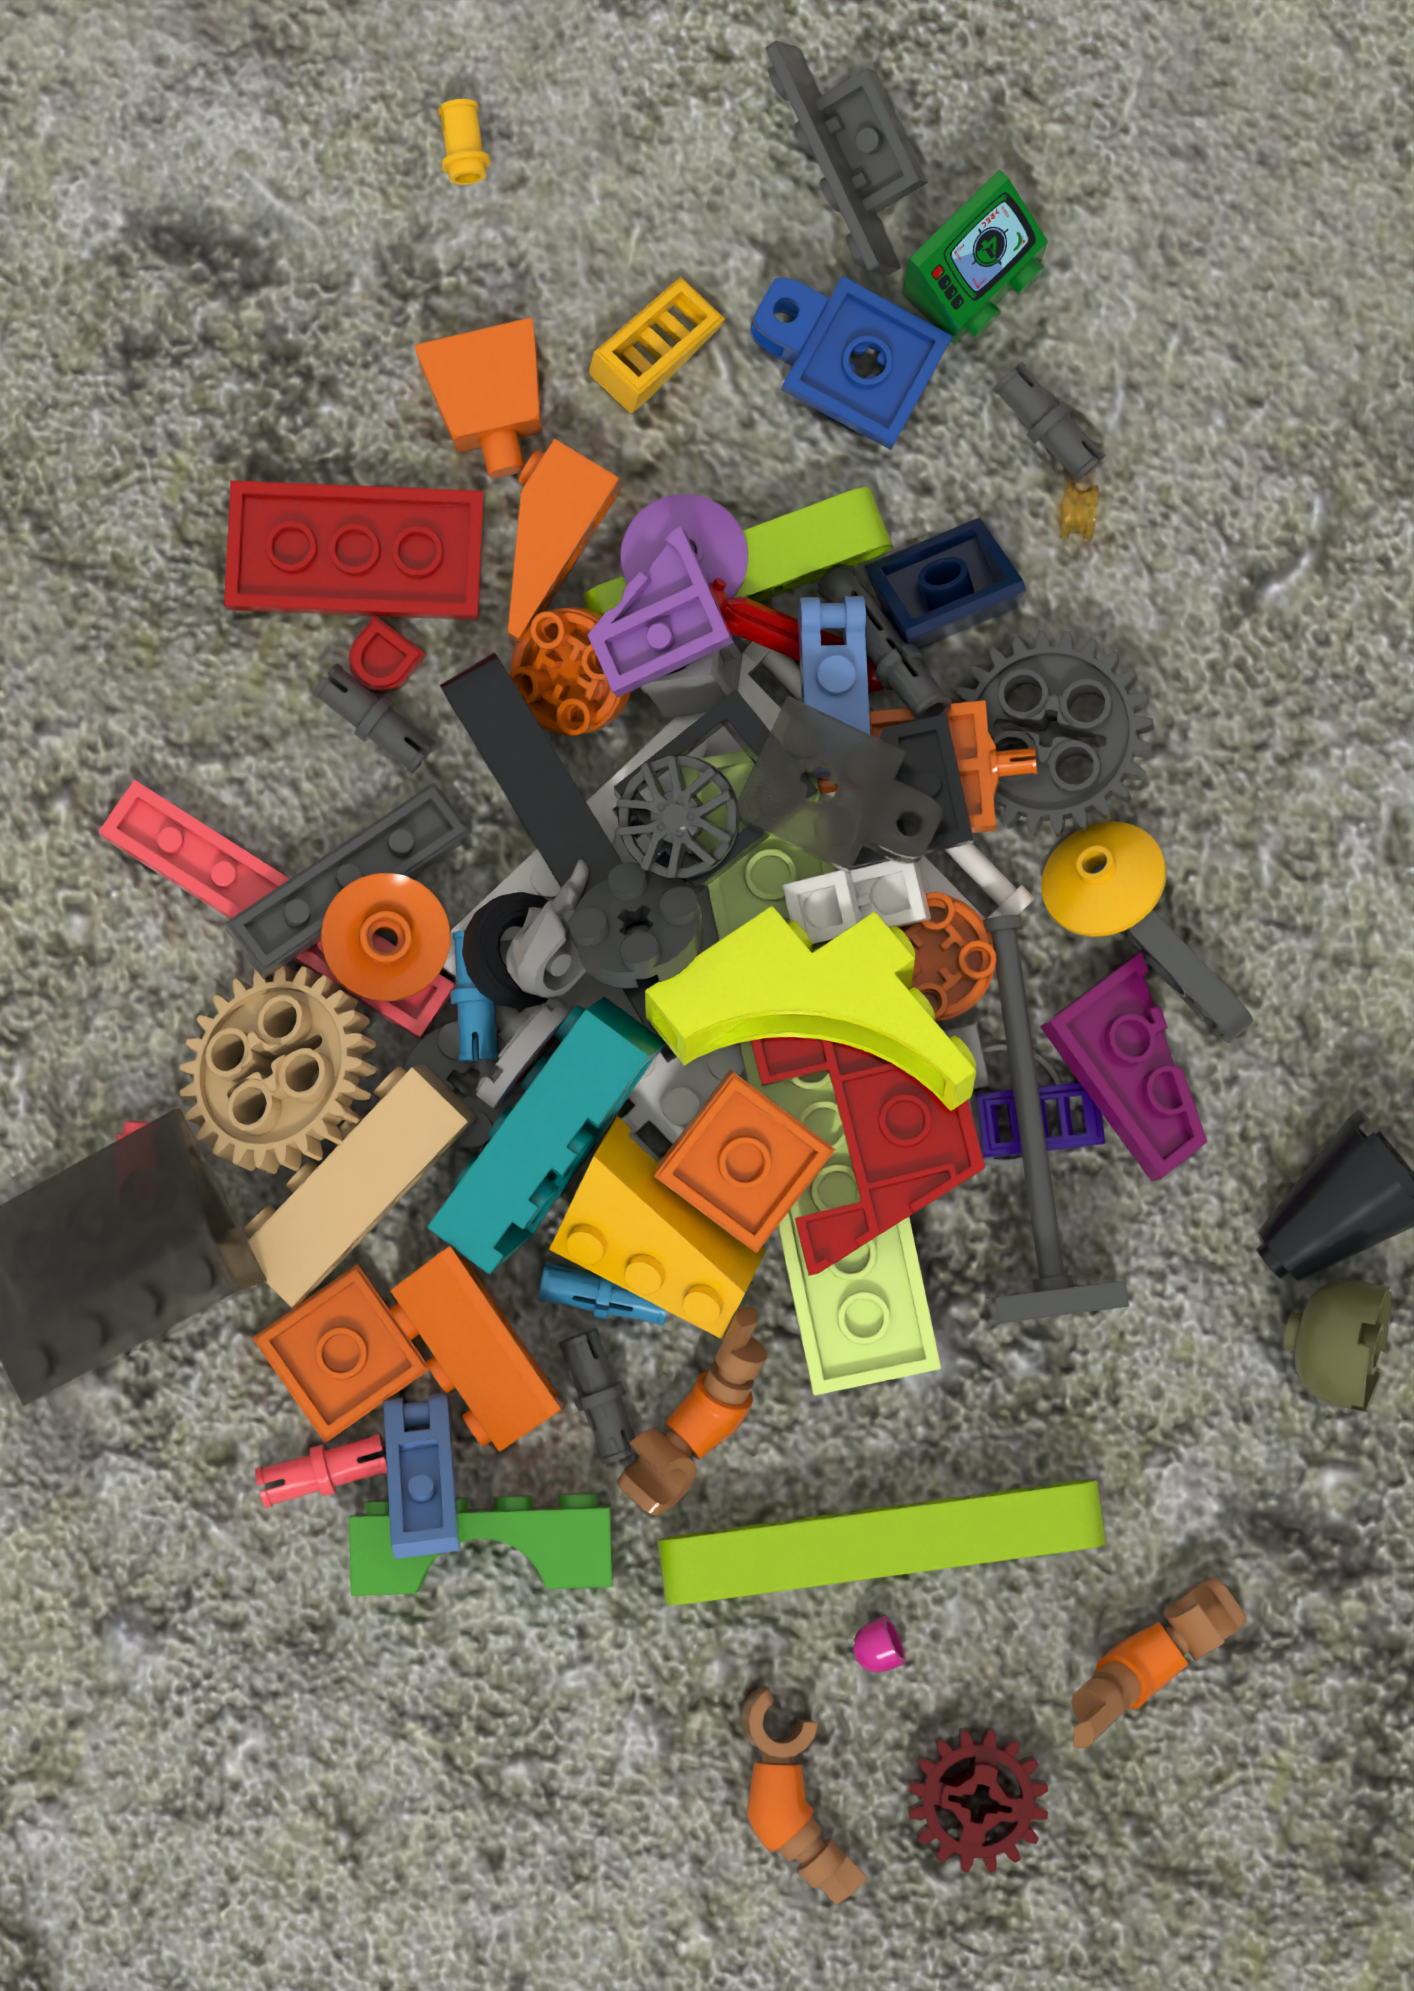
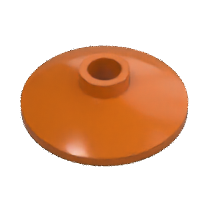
[321,873,451,1001]

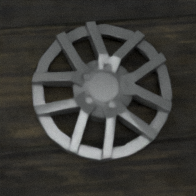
[616,755,740,879]

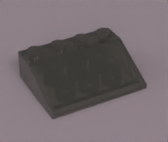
[0,1108,267,1406]

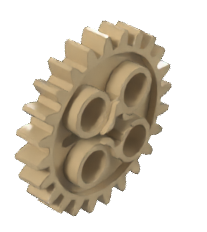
[179,965,377,1174]

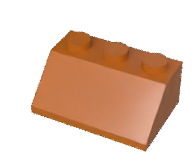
[389,1246,566,1452]

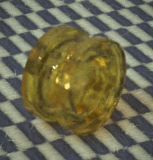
[1059,482,1099,542]

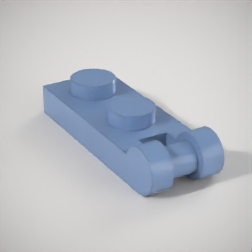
[798,596,872,778]
[383,1392,460,1559]

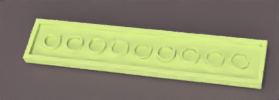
[682,737,941,1395]

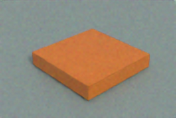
[651,1069,836,1253]
[252,1264,429,1443]

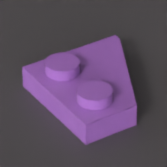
[588,526,734,697]

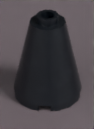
[1256,1110,1414,1281]

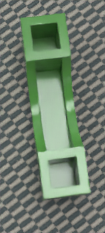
[349,1493,613,1596]

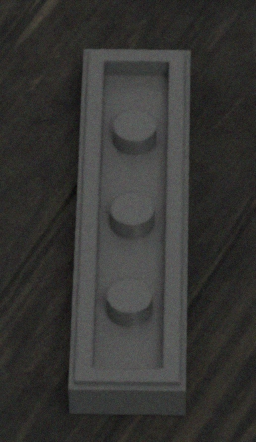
[225,783,471,980]

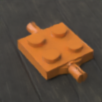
[818,700,1037,833]

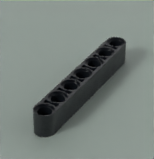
[440,652,677,1063]

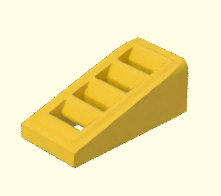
[589,276,725,413]

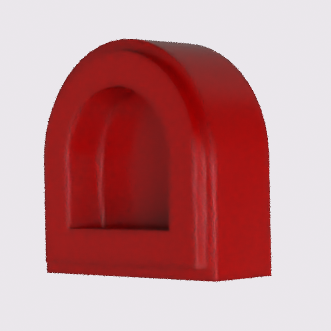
[349,615,426,694]

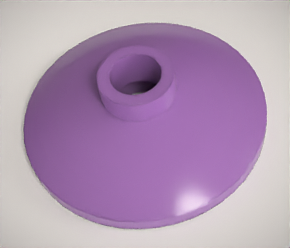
[621,494,748,598]

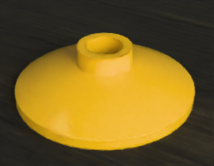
[1041,821,1167,937]

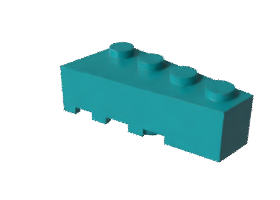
[427,996,666,1275]

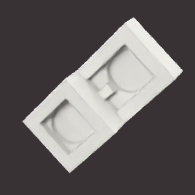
[782,855,931,946]

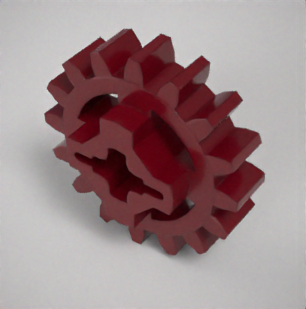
[907,1727,1049,1873]

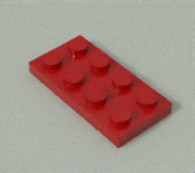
[224,480,485,620]

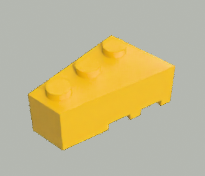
[549,1116,766,1339]

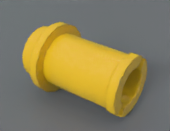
[438,99,491,185]

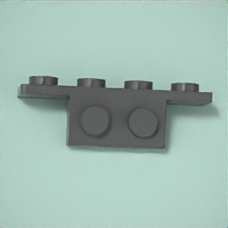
[765,40,928,275]

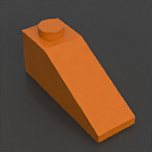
[508,438,621,646]

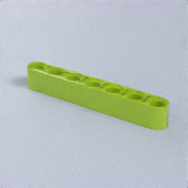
[657,1479,1107,1605]

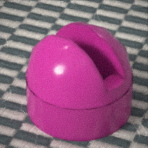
[853,1615,906,1673]

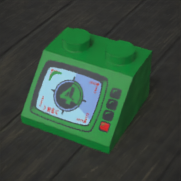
[902,169,1048,346]

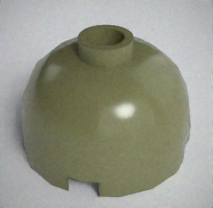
[1284,1280,1392,1412]

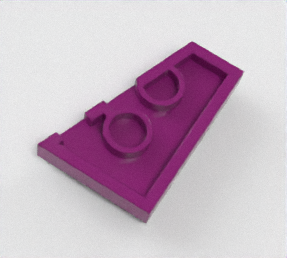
[1040,952,1207,1182]

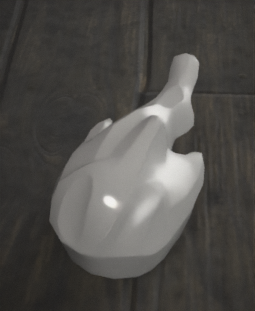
[506,859,590,999]

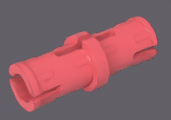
[255,1433,387,1508]

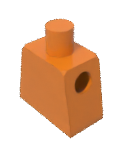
[414,317,542,478]

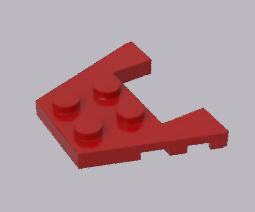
[751,1037,985,1276]

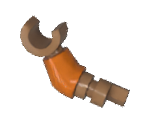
[617,1307,767,1516]
[1071,1577,1246,1748]
[740,1685,868,1905]

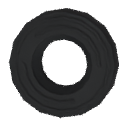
[462,892,570,1009]

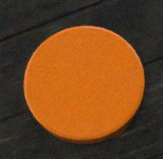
[509,607,631,736]
[898,892,997,1022]

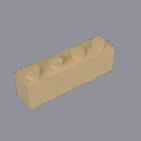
[236,1064,479,1308]

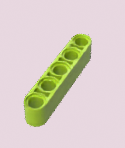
[582,487,893,615]

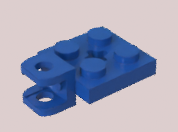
[750,276,953,450]

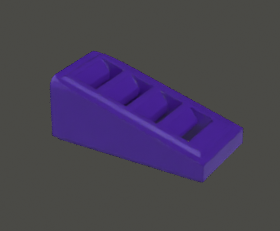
[970,1083,1105,1159]

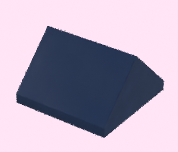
[865,517,1026,649]

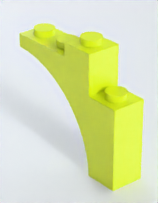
[645,906,976,1111]

